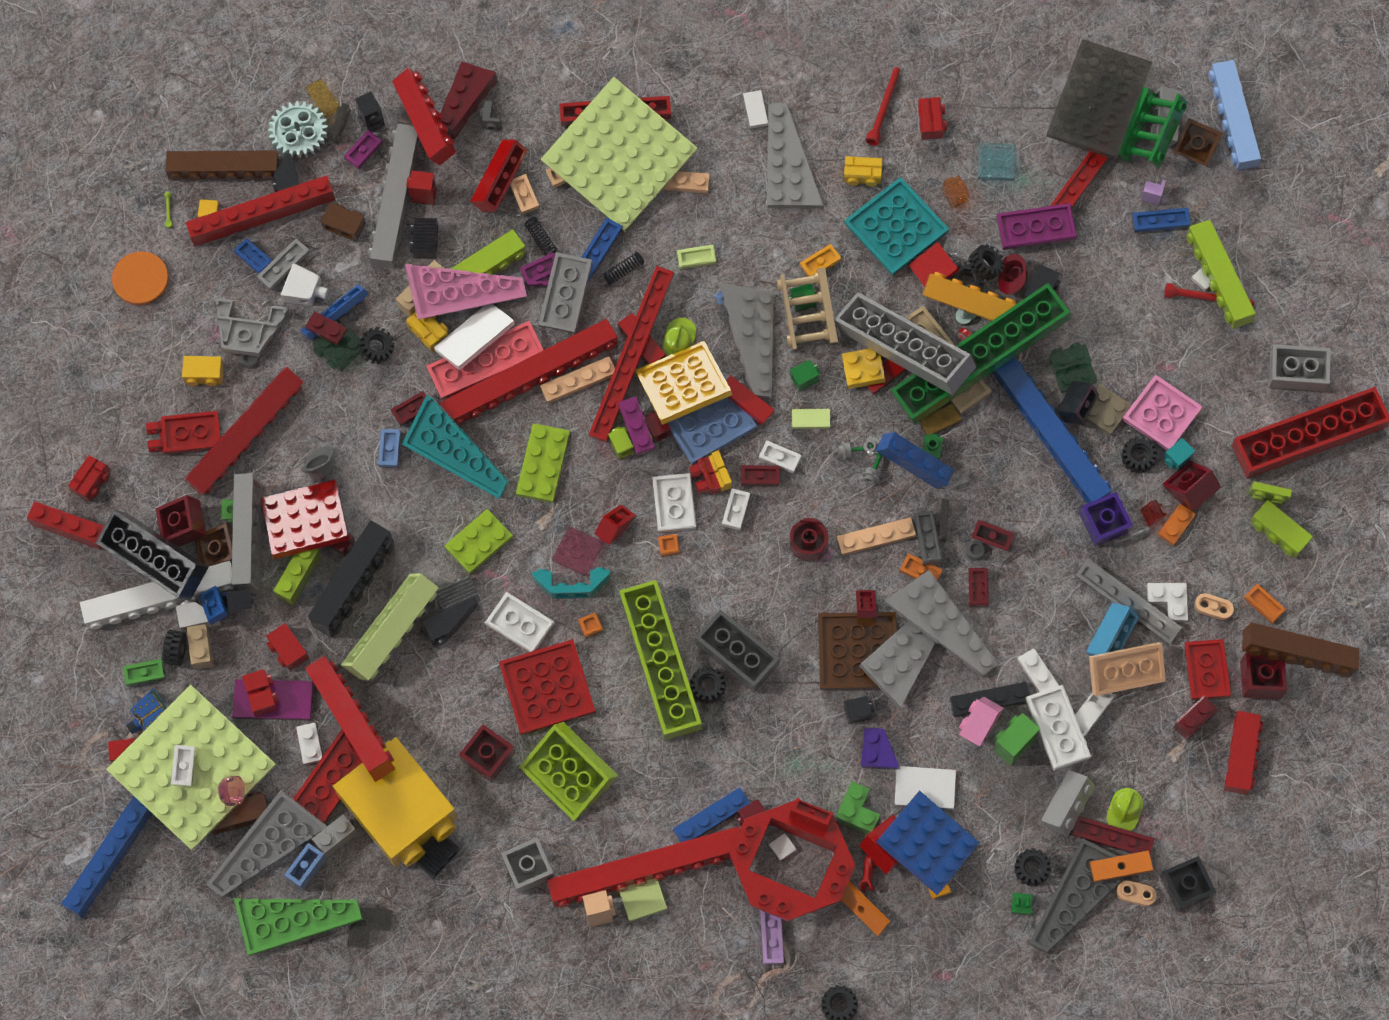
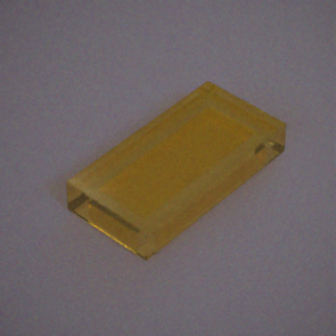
[305,78,341,117]

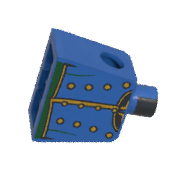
[126,688,167,735]

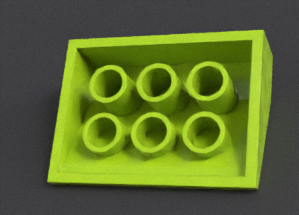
[519,722,618,821]

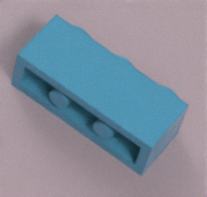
[1086,603,1139,656]

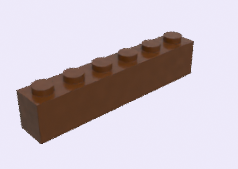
[165,150,280,181]
[1242,622,1359,677]

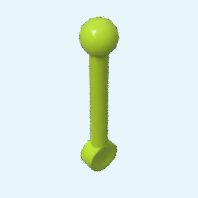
[164,191,173,228]

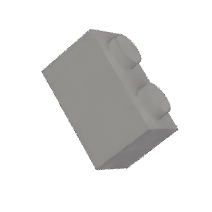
[312,814,358,858]

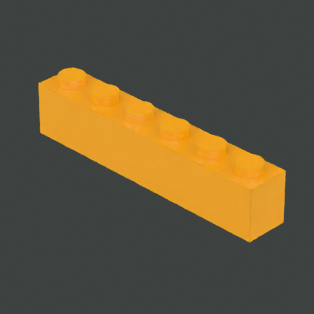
[922,272,1017,321]

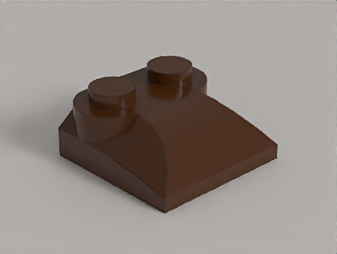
[1173,118,1223,167]
[195,523,233,567]

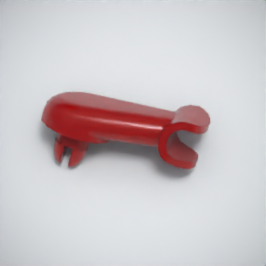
[859,855,877,892]

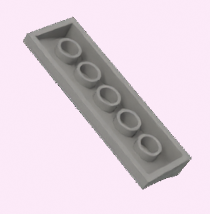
[232,473,263,595]

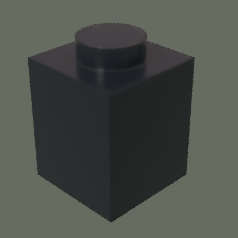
[844,696,874,724]

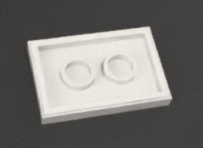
[652,473,696,533]
[485,592,555,652]
[894,766,956,810]

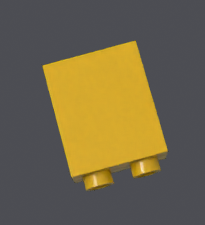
[333,737,457,867]

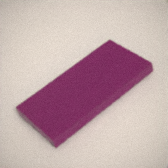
[996,203,1077,250]
[232,679,314,721]

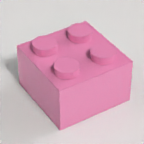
[959,697,1004,746]

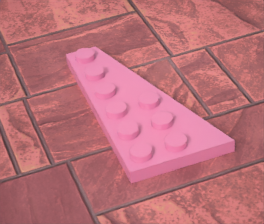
[405,264,527,320]

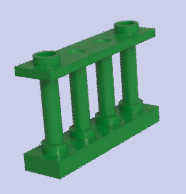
[1115,87,1188,169]

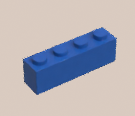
[876,432,954,488]

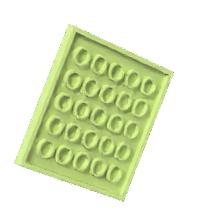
[541,77,698,232]
[106,684,276,851]

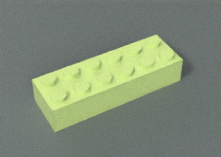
[341,573,438,680]

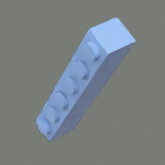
[1208,60,1261,170]

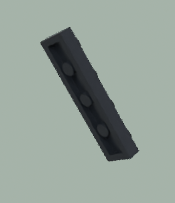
[950,682,1030,717]

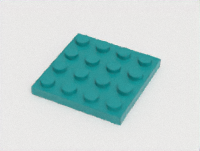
[844,177,949,276]

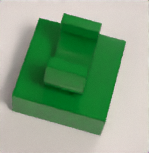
[1011,893,1033,916]

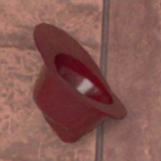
[998,254,1028,295]

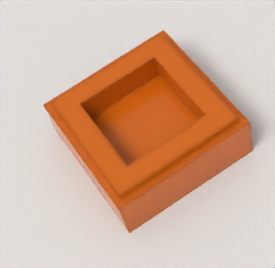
[658,534,680,557]
[578,612,603,638]

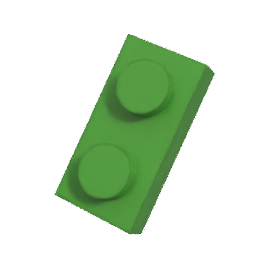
[123,659,165,687]

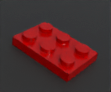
[1184,639,1231,700]

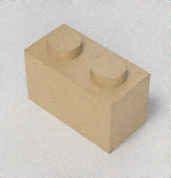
[187,624,214,670]

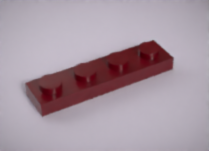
[1072,816,1155,854]

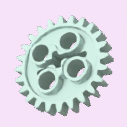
[268,101,328,159]

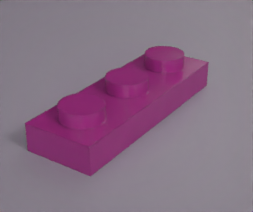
[618,397,655,455]

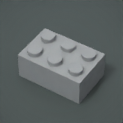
[1269,344,1331,392]

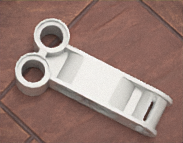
[1075,693,1117,744]

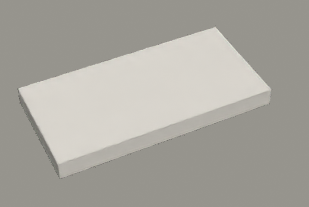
[434,304,515,370]
[1026,685,1091,771]

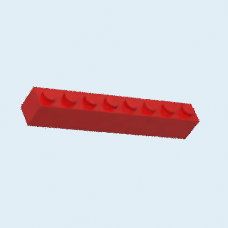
[186,175,335,247]
[183,367,303,495]
[305,656,395,782]

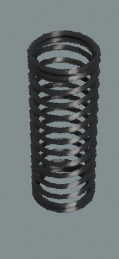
[524,217,557,256]
[603,251,645,285]

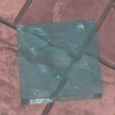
[977,143,1016,181]

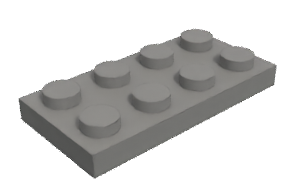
[539,252,593,333]

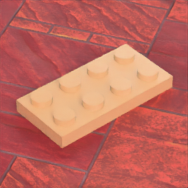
[1089,642,1166,696]

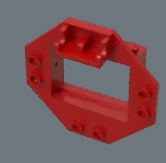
[729,798,855,921]

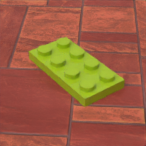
[516,423,570,503]

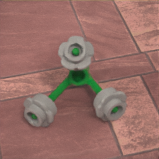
[838,436,883,484]

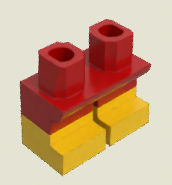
[689,450,732,495]

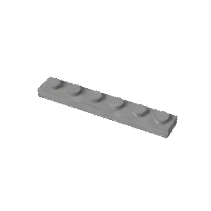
[1076,559,1182,644]

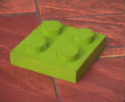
[1248,481,1292,505]

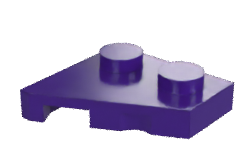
[861,728,900,769]

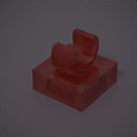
[1140,500,1167,527]

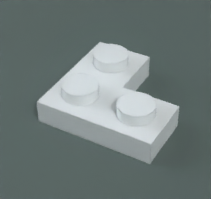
[1147,583,1188,622]

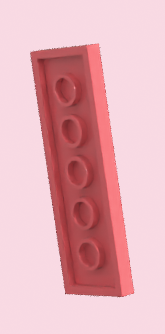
[426,321,543,400]

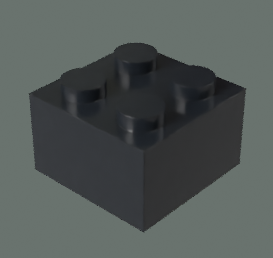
[1160,856,1216,912]

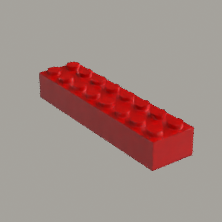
[1231,386,1389,479]

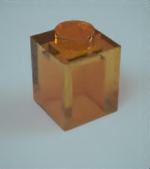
[942,175,970,209]

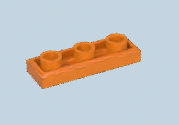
[1089,851,1153,882]
[841,881,891,936]

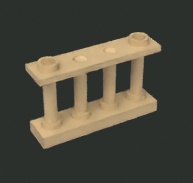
[777,267,838,350]

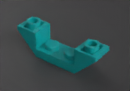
[532,567,610,599]

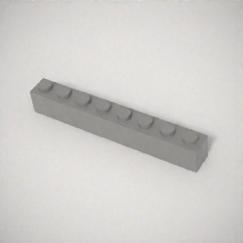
[368,124,420,269]

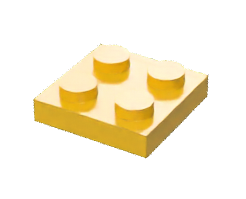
[842,348,885,389]

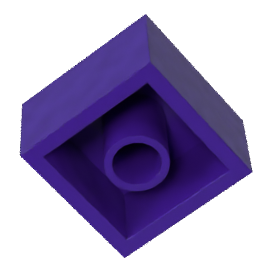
[1079,492,1133,547]

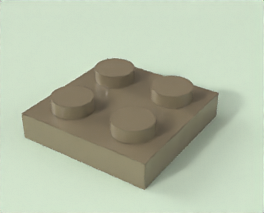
[1086,384,1132,436]

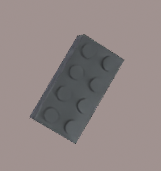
[695,609,780,693]

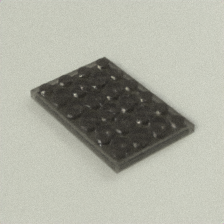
[1046,39,1152,160]

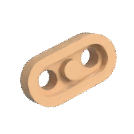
[1195,593,1234,620]
[1116,880,1157,907]

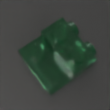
[312,320,362,372]
[1048,343,1097,393]

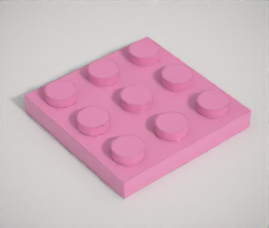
[1122,375,1202,450]

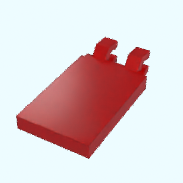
[146,411,221,454]

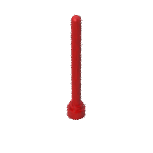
[865,67,900,146]
[1164,283,1255,307]

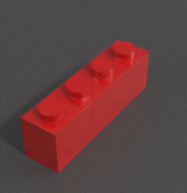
[470,139,528,212]
[27,501,104,550]
[1224,711,1263,795]

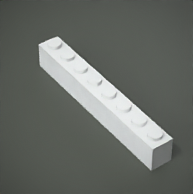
[80,561,238,630]

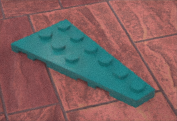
[402,394,509,499]

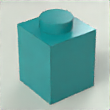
[1163,438,1195,472]

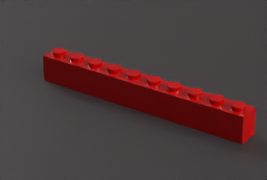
[439,319,618,426]
[547,826,740,908]

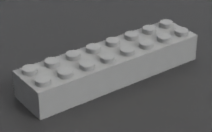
[834,292,976,395]

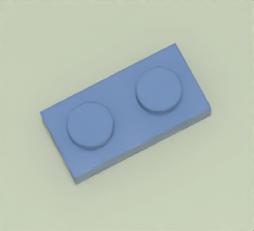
[378,429,401,468]

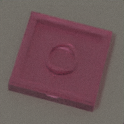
[552,526,604,577]

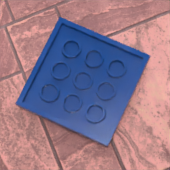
[876,790,980,895]

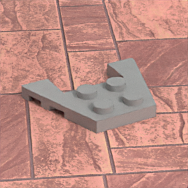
[216,298,289,357]

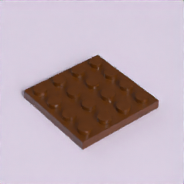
[818,612,897,690]

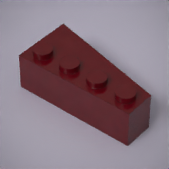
[440,61,497,139]

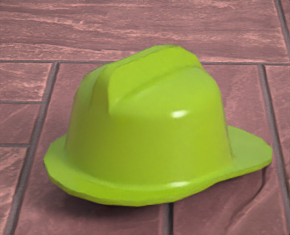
[662,318,696,356]
[1106,788,1143,831]

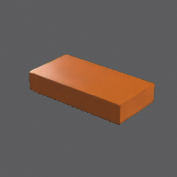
[1244,583,1286,625]

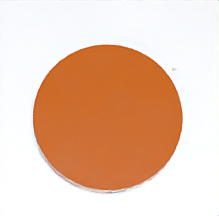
[112,251,169,306]

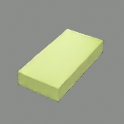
[677,245,717,270]
[792,409,830,429]

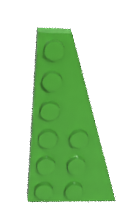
[234,898,363,956]

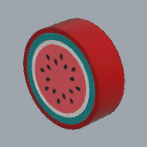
[956,328,972,342]

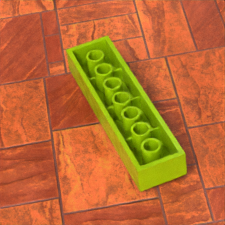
[619,580,702,740]

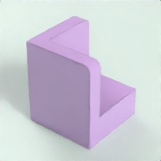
[1141,179,1166,205]

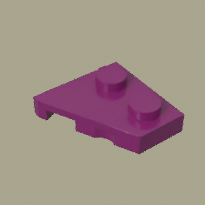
[520,253,555,286]

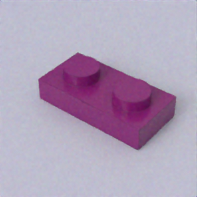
[344,130,383,170]

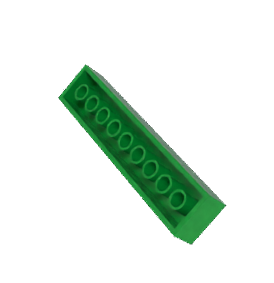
[891,283,1071,425]

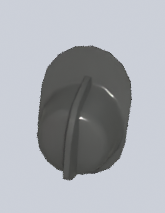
[302,446,334,483]

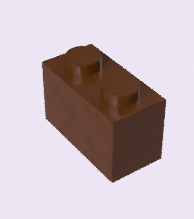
[321,203,366,242]

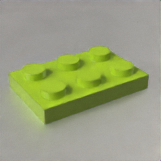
[444,509,513,575]

